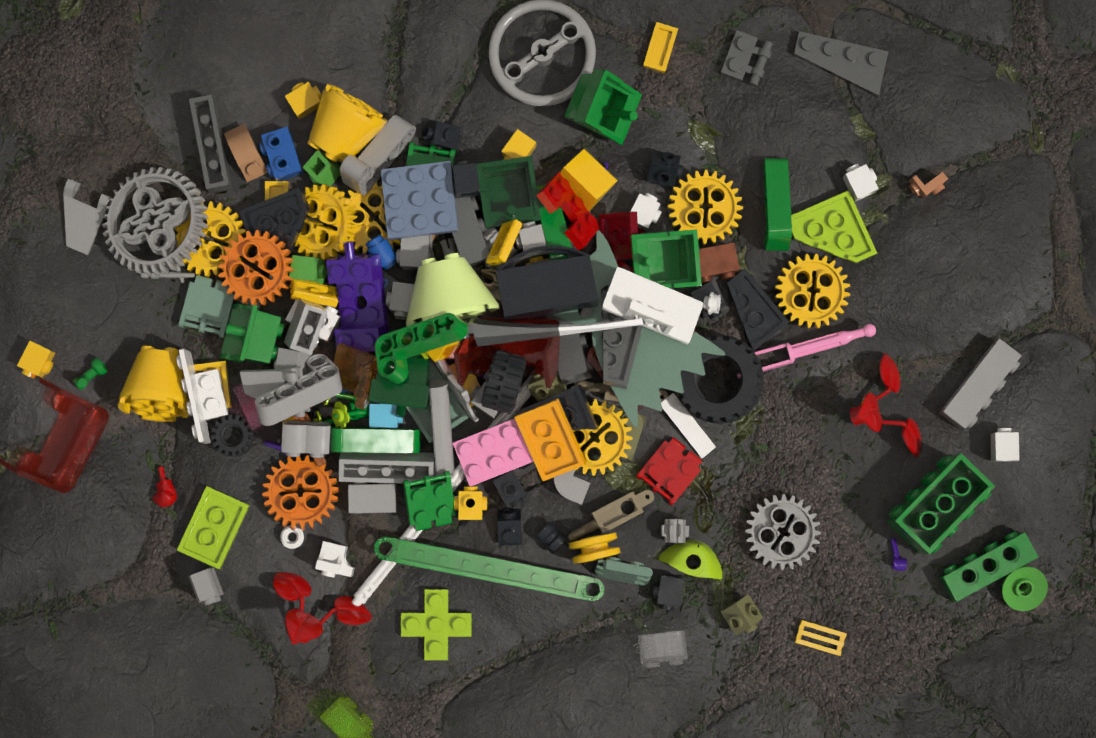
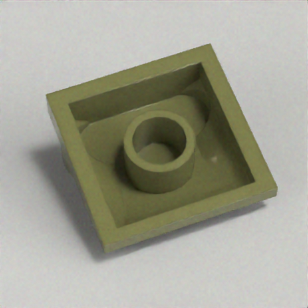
[588,403,646,461]

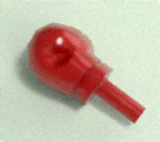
[152,467,177,508]

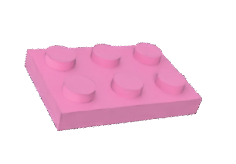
[453,419,534,486]

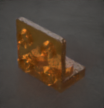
[334,343,378,410]

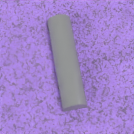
[429,380,454,475]

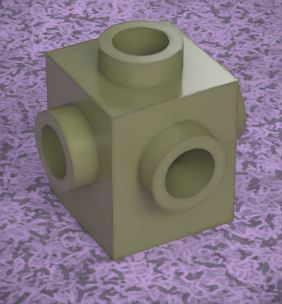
[527,366,567,402]
[721,594,763,636]

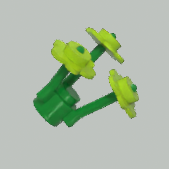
[313,392,369,428]

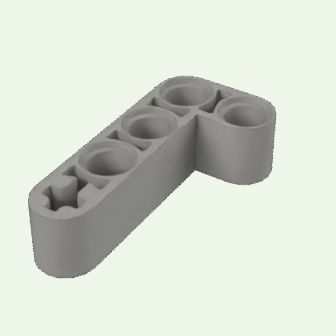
[340,115,416,195]
[255,354,342,426]

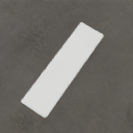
[661,393,715,458]

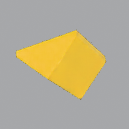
[560,149,618,212]

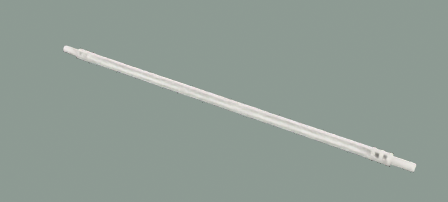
[352,285,610,606]

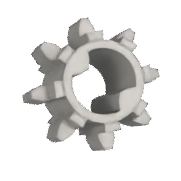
[661,519,689,543]

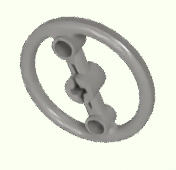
[489,0,596,106]

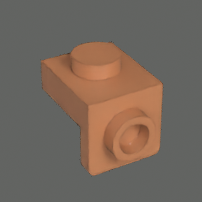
[909,172,948,199]

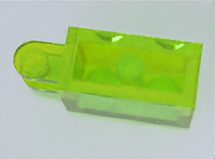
[320,695,375,738]

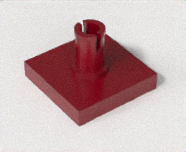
[599,211,644,260]

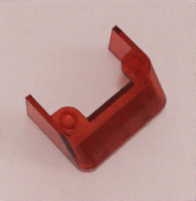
[454,318,560,388]
[0,378,109,493]

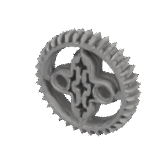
[102,167,208,276]

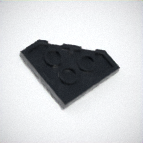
[239,187,310,276]

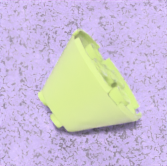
[406,253,500,327]

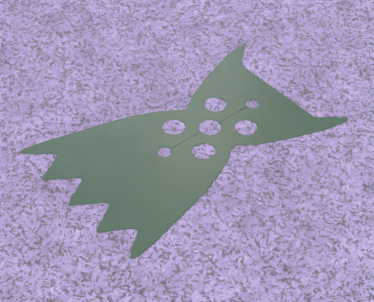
[553,230,725,428]

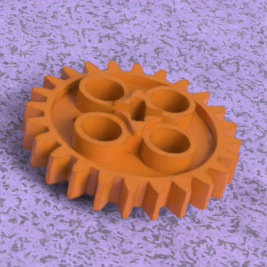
[218,230,295,305]
[262,455,339,531]

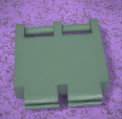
[179,275,235,338]
[594,557,653,586]

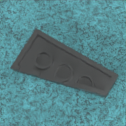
[793,31,889,97]
[603,290,643,389]

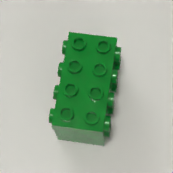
[886,453,995,555]

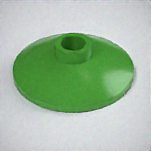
[1002,566,1048,611]

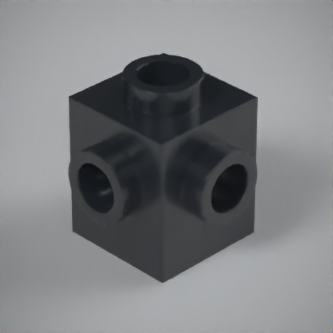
[647,150,683,187]

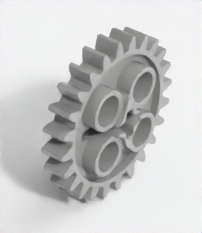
[744,494,821,570]

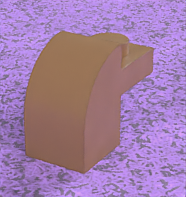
[224,124,268,182]

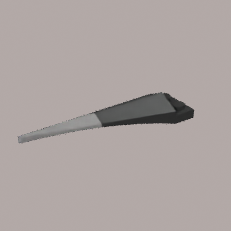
[463,318,643,346]

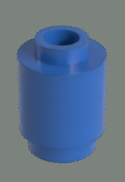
[365,234,396,270]

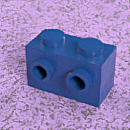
[259,127,304,181]

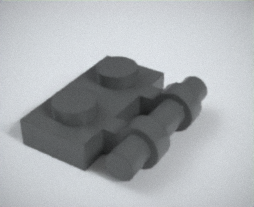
[720,30,773,86]

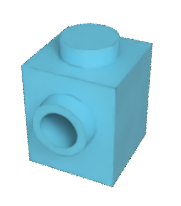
[369,403,403,428]

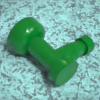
[73,357,109,390]

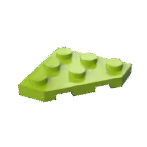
[791,190,877,263]

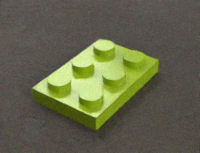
[177,486,250,570]

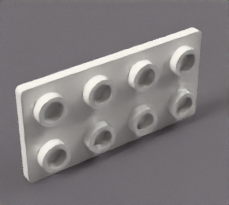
[602,267,703,344]
[177,349,229,444]

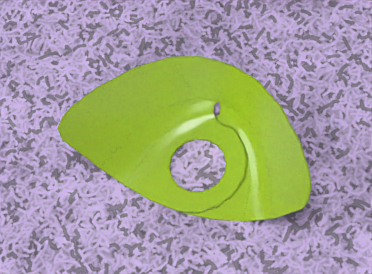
[659,540,722,580]

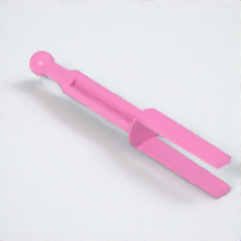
[737,324,876,379]

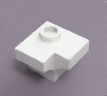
[315,541,355,578]

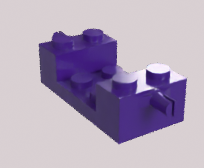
[326,241,389,368]

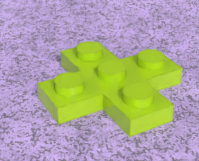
[401,589,472,660]

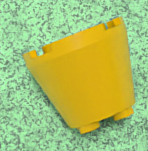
[307,84,388,163]
[118,346,190,422]

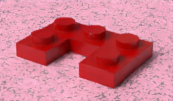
[536,172,600,250]

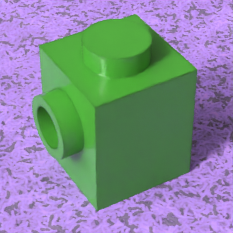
[303,150,341,187]
[289,255,328,284]

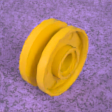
[569,533,621,564]

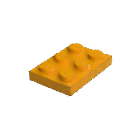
[514,399,587,481]

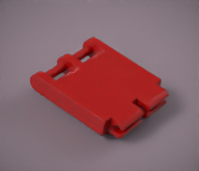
[636,437,703,506]

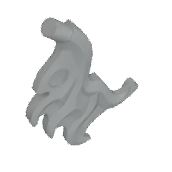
[434,359,479,422]

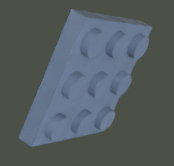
[381,161,459,240]

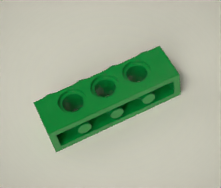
[939,531,1038,602]

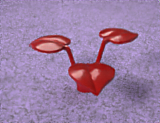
[850,353,922,458]
[273,572,372,645]

